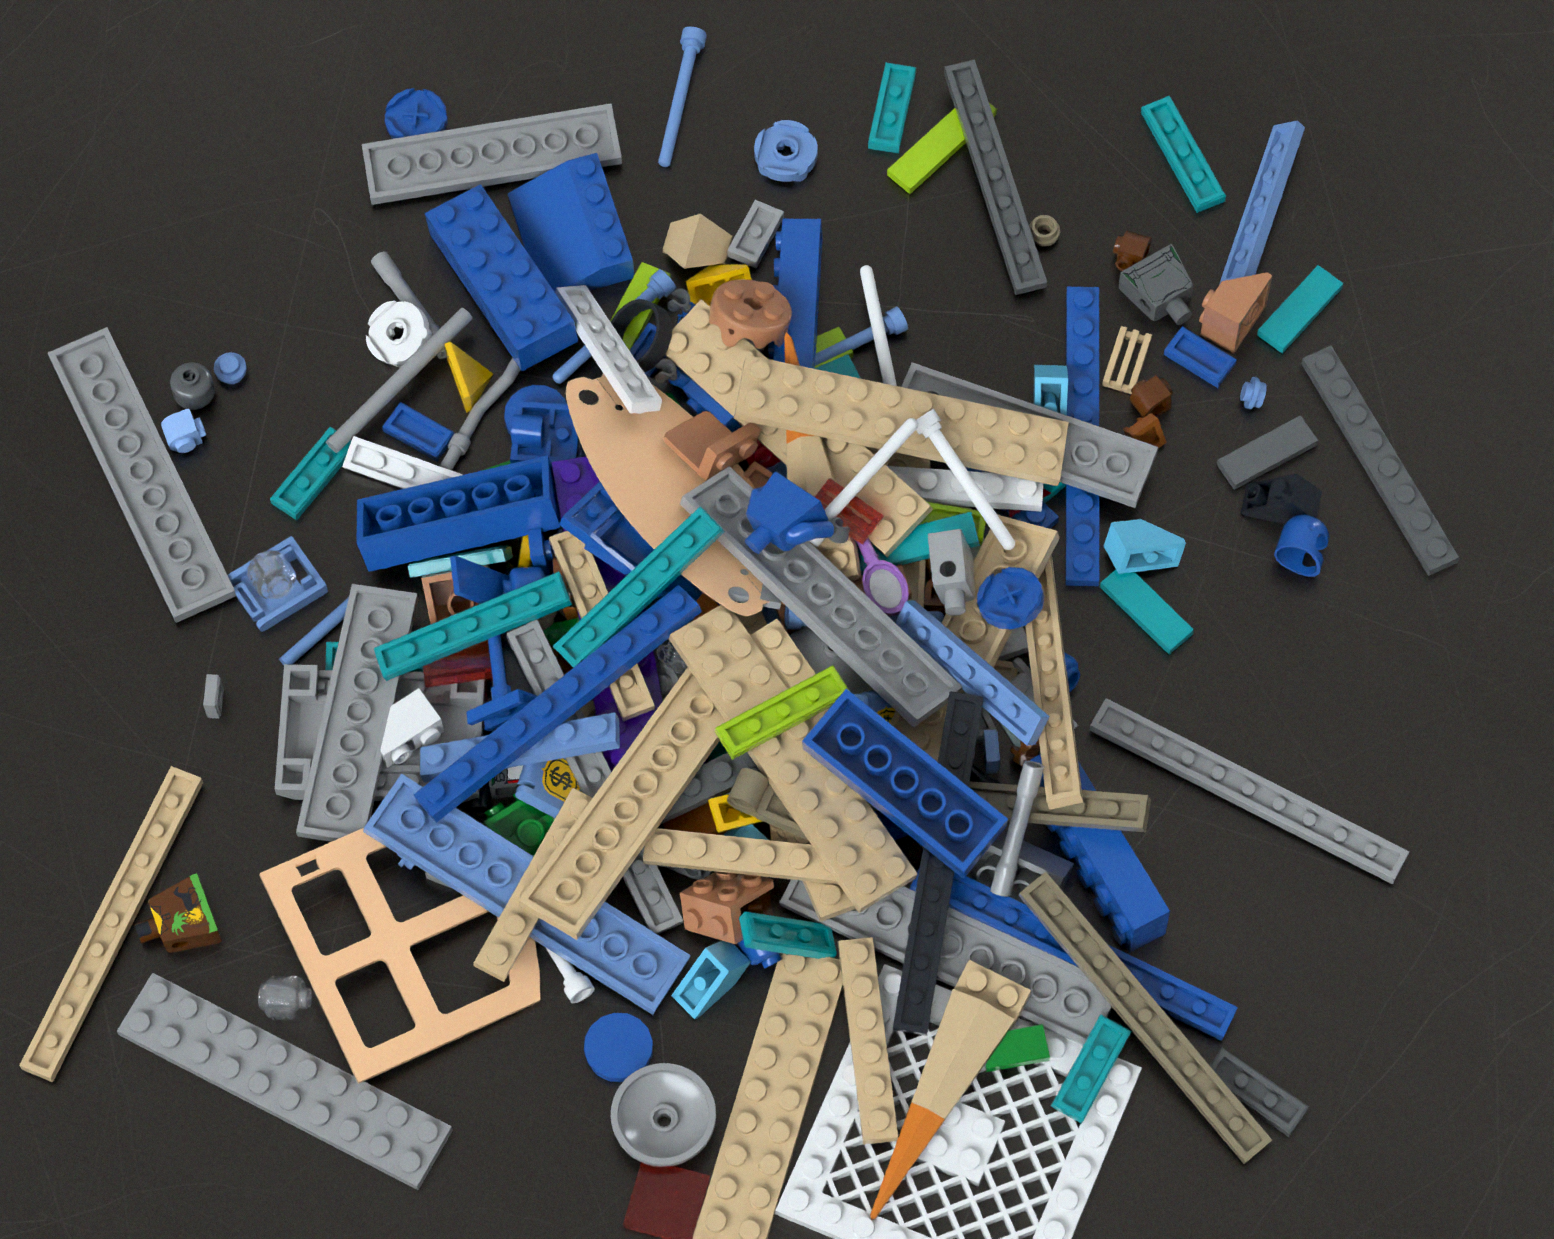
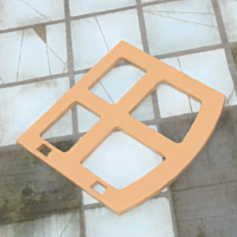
[259,828,540,1084]

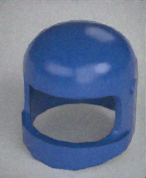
[1274,515,1330,577]

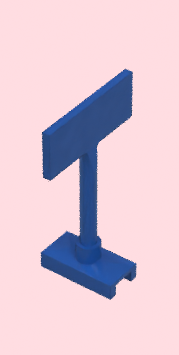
[450,555,537,731]

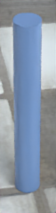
[279,597,349,665]

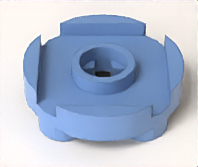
[754,120,818,182]

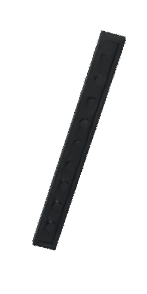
[893,691,983,1036]

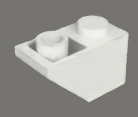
[380,688,444,768]

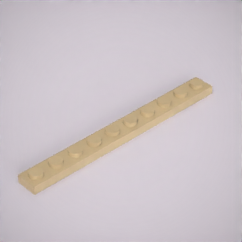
[1025,554,1083,810]
[19,766,203,1082]

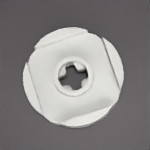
[366,301,432,367]

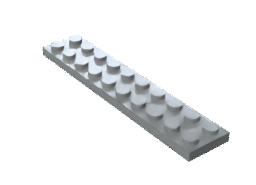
[48,327,236,623]
[680,466,963,727]
[779,879,1112,1046]
[117,973,453,1190]

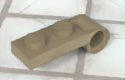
[727,768,808,840]

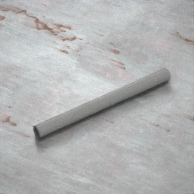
[326,308,473,453]

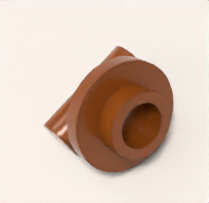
[1010,739,1040,766]

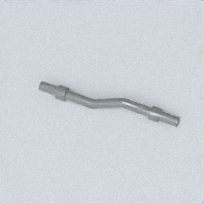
[440,357,520,471]

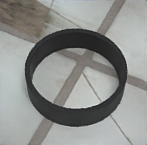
[611,299,672,372]

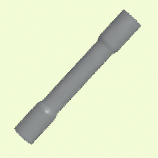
[371,251,447,359]
[990,761,1044,897]

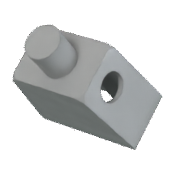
[928,529,975,616]

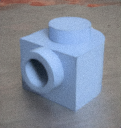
[161,408,206,453]

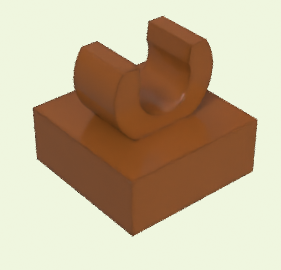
[1123,413,1167,448]

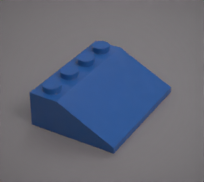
[507,153,634,292]

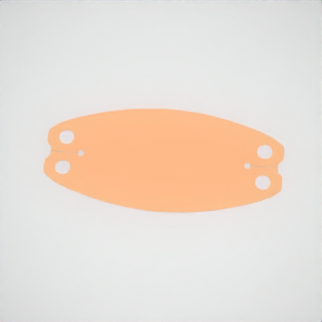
[566,373,784,616]

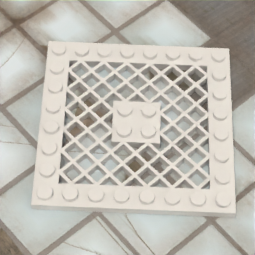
[775,964,1142,1239]

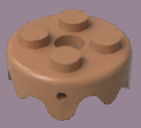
[709,279,792,349]

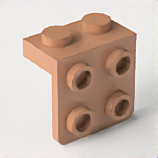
[663,411,762,481]
[680,872,774,944]

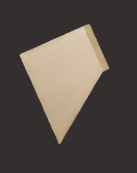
[663,214,732,269]

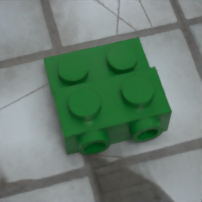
[480,793,555,857]

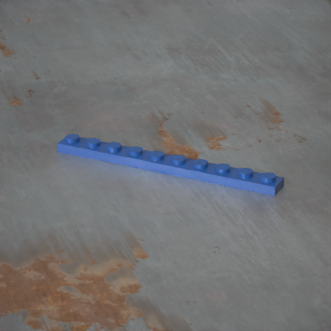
[1065,286,1099,586]
[414,585,702,823]
[910,868,1238,1041]

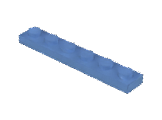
[1219,120,1305,285]
[896,600,1050,746]
[420,713,620,783]

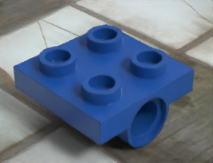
[510,401,579,465]

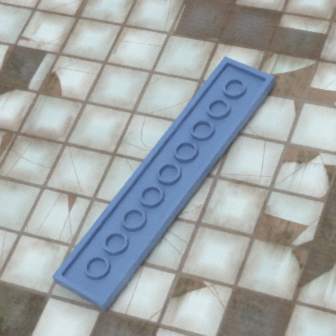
[363,773,691,1015]

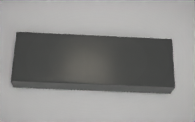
[1217,415,1318,490]
[1210,1048,1309,1137]

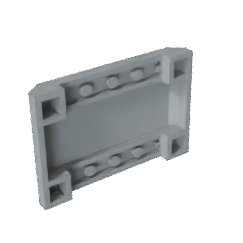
[275,664,486,803]

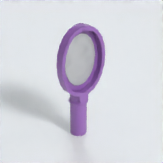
[853,530,909,616]

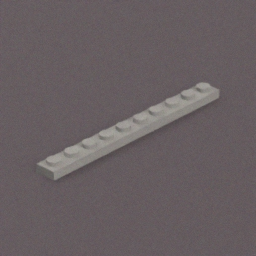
[506,620,683,935]
[1090,698,1409,884]

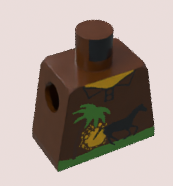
[134,873,222,953]

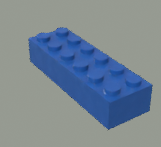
[425,184,578,371]
[357,455,561,572]
[802,689,1008,879]
[1030,754,1170,953]

